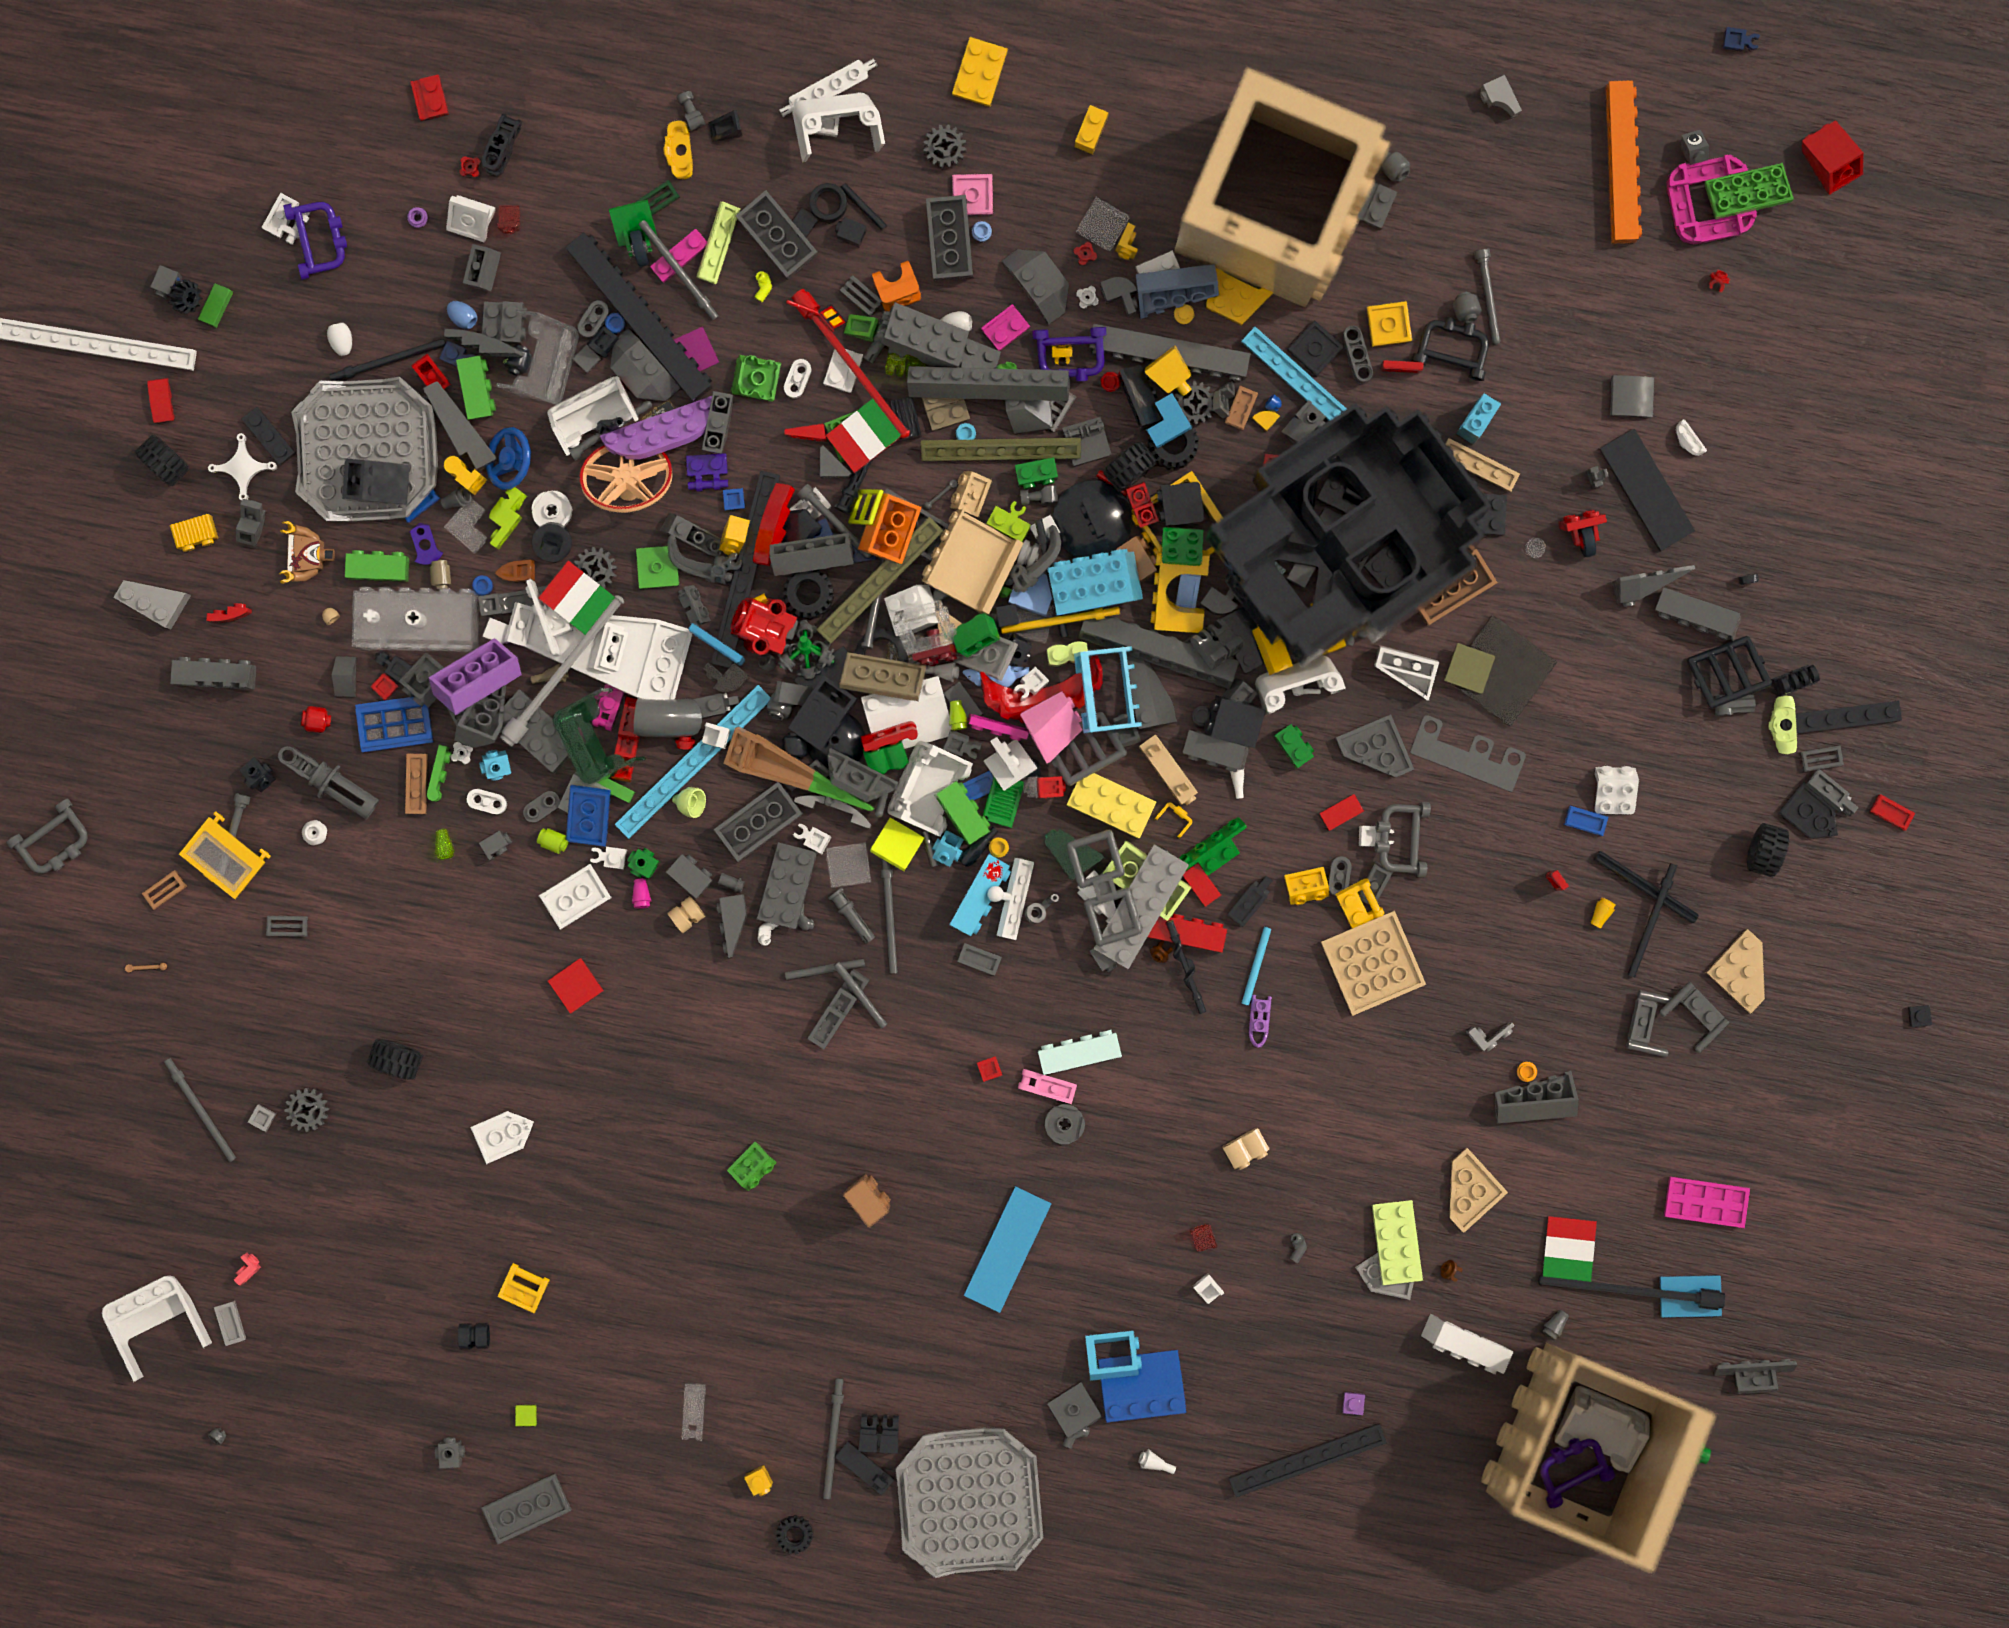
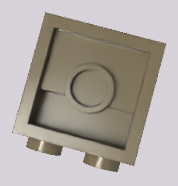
[922,397,970,432]

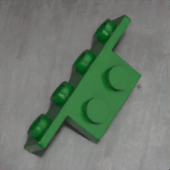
[1179,817,1247,876]

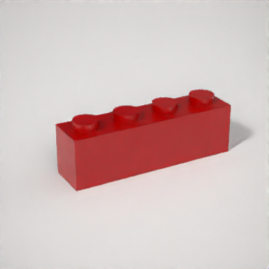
[1147,914,1227,952]

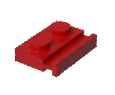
[410,75,449,121]

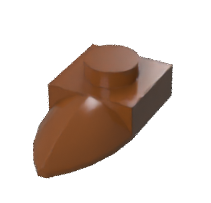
[496,560,535,582]

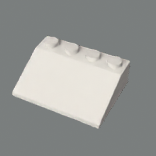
[861,676,951,749]

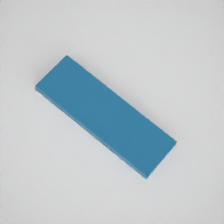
[964,1186,1052,1313]

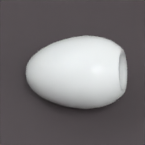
[941,311,972,331]
[327,322,352,356]

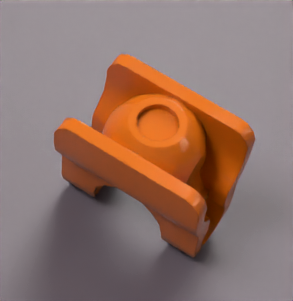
[872,261,921,311]

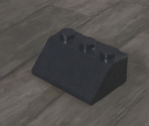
[1118,365,1163,432]

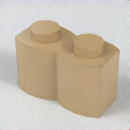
[1222,1127,1270,1170]

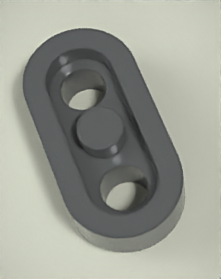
[578,300,609,338]
[523,791,561,823]
[1328,856,1351,896]

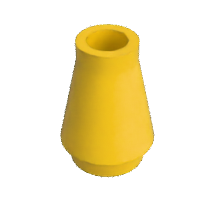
[1590,897,1616,928]

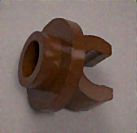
[1150,941,1172,963]
[1441,1260,1463,1281]

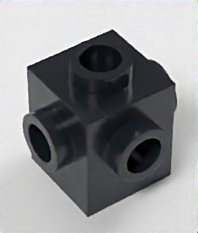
[1008,632,1032,667]
[239,757,276,793]

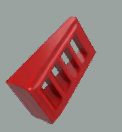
[784,424,827,442]

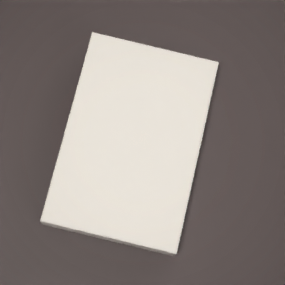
[539,864,612,930]

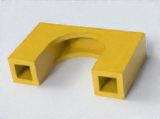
[1151,547,1210,633]
[1252,603,1346,676]

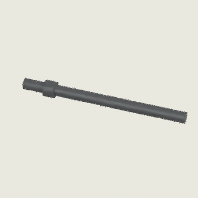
[638,220,719,320]
[881,859,898,974]
[164,1058,236,1162]
[823,1378,844,1499]

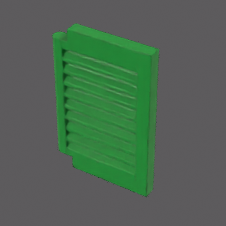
[983,777,1025,828]

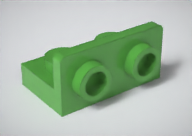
[727,1142,777,1191]

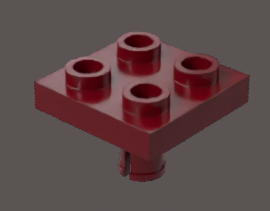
[912,629,962,666]

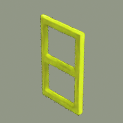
[848,489,883,525]

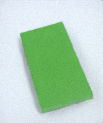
[1704,163,1794,220]

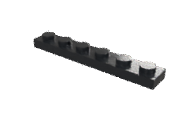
[1780,701,1902,734]

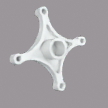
[208,433,277,500]

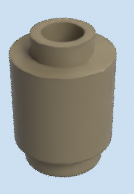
[430,560,451,590]

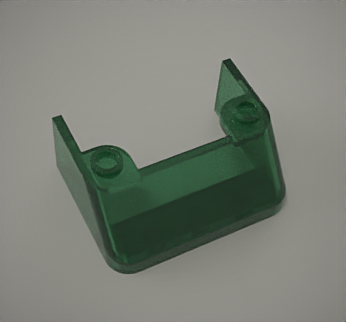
[553,688,646,784]

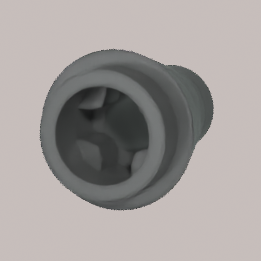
[441,487,471,509]
[1542,1310,1569,1341]

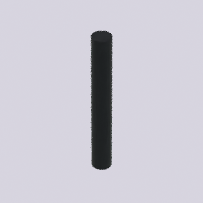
[840,183,887,231]

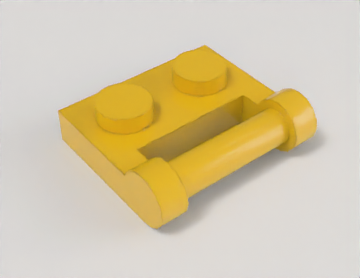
[1335,879,1384,928]
[498,1263,550,1313]

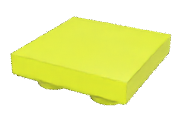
[870,818,924,871]

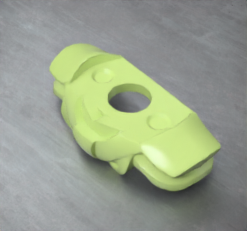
[1768,696,1797,754]

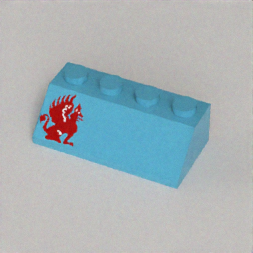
[950,854,1011,936]

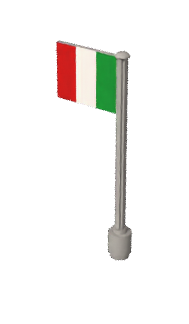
[499,561,624,746]

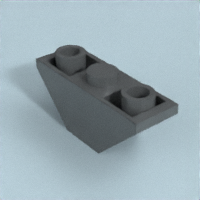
[702,391,733,454]

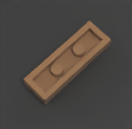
[405,754,428,814]

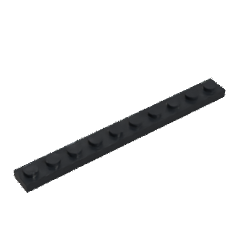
[711,470,780,669]

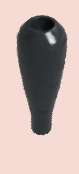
[959,827,998,867]

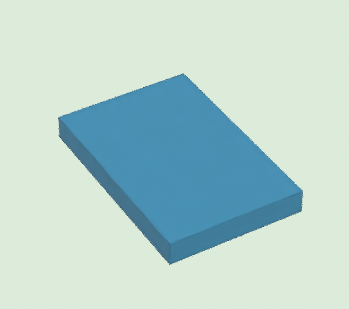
[689,623,745,666]
[1659,1275,1722,1317]

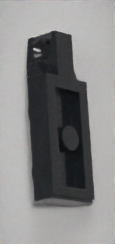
[1227,876,1272,927]

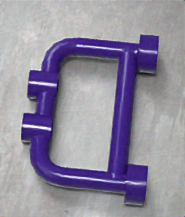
[283,202,347,280]
[1032,327,1107,381]
[1540,1438,1616,1508]

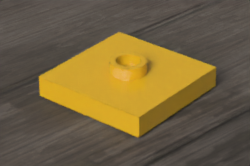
[1366,301,1412,347]

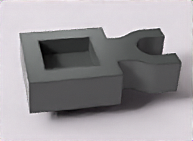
[943,730,982,759]

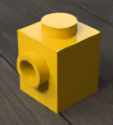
[744,1465,773,1496]

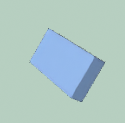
[1175,574,1201,608]

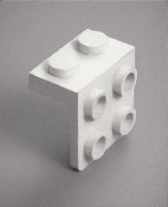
[1595,766,1639,814]

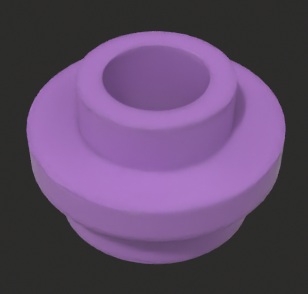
[407,207,428,228]

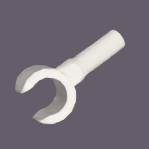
[1292,685,1321,696]

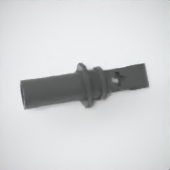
[278,747,380,820]

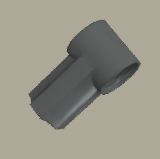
[1714,694,1755,716]

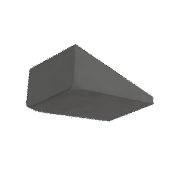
[1358,861,1393,905]

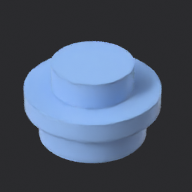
[972,221,992,242]

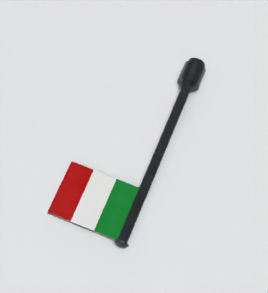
[1538,1216,1725,1310]

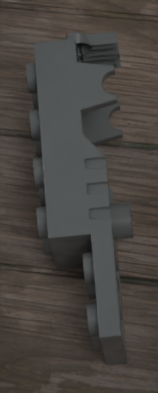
[873,302,1001,369]

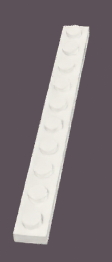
[0,318,197,371]

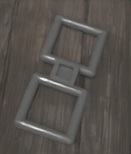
[1066,830,1142,946]

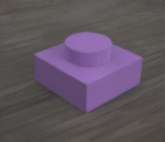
[1342,1392,1365,1415]

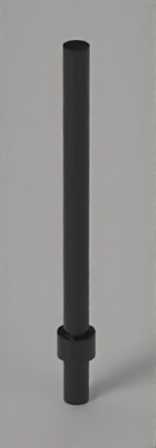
[329,338,446,381]
[1035,519,1068,637]
[1627,863,1678,978]

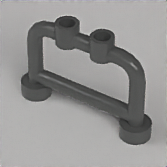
[6,798,88,874]
[1374,802,1431,878]

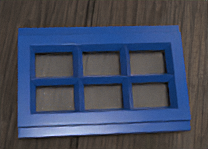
[355,697,434,752]

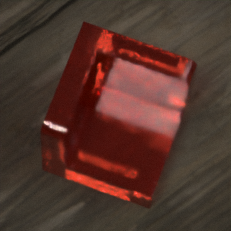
[1190,1223,1217,1252]

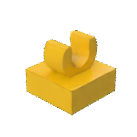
[1052,345,1072,364]

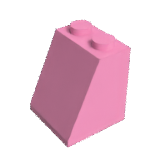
[1020,692,1082,763]

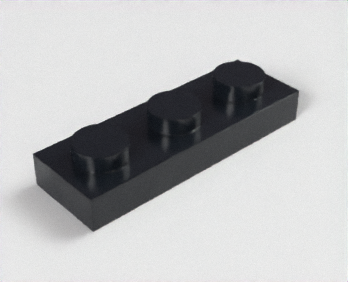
[242,407,296,466]

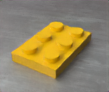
[952,37,1008,107]

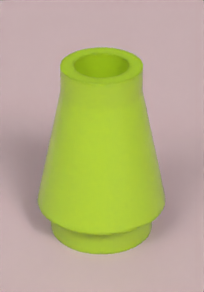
[949,700,968,730]

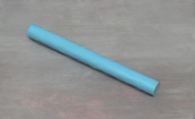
[1242,927,1271,1005]

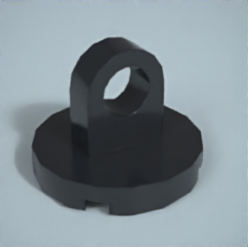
[532,522,572,562]

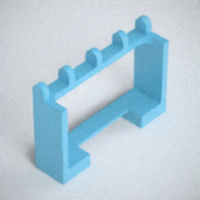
[1074,646,1142,733]

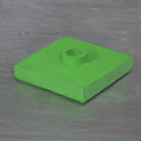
[636,546,679,589]

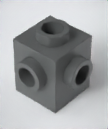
[435,1437,465,1469]

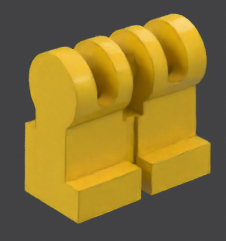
[444,456,487,495]

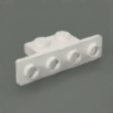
[526,579,573,657]

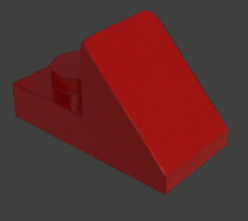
[411,354,451,389]

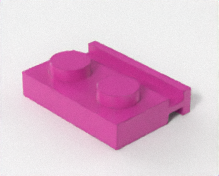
[981,304,1030,351]

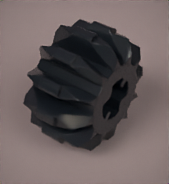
[167,279,203,314]

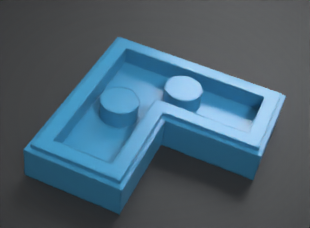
[1147,393,1192,448]

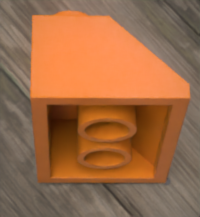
[858,493,922,564]

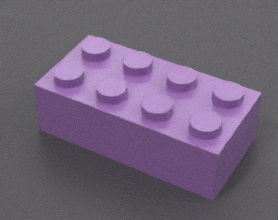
[428,638,522,715]

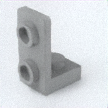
[1466,1022,1515,1051]

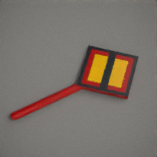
[786,300,847,332]

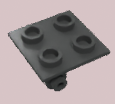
[1062,417,1112,466]

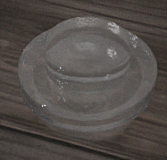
[1525,538,1546,558]

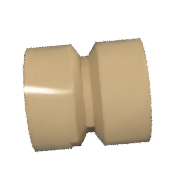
[668,896,706,933]

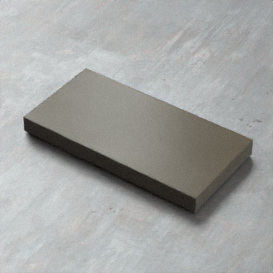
[839,652,926,702]

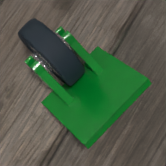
[609,200,657,267]

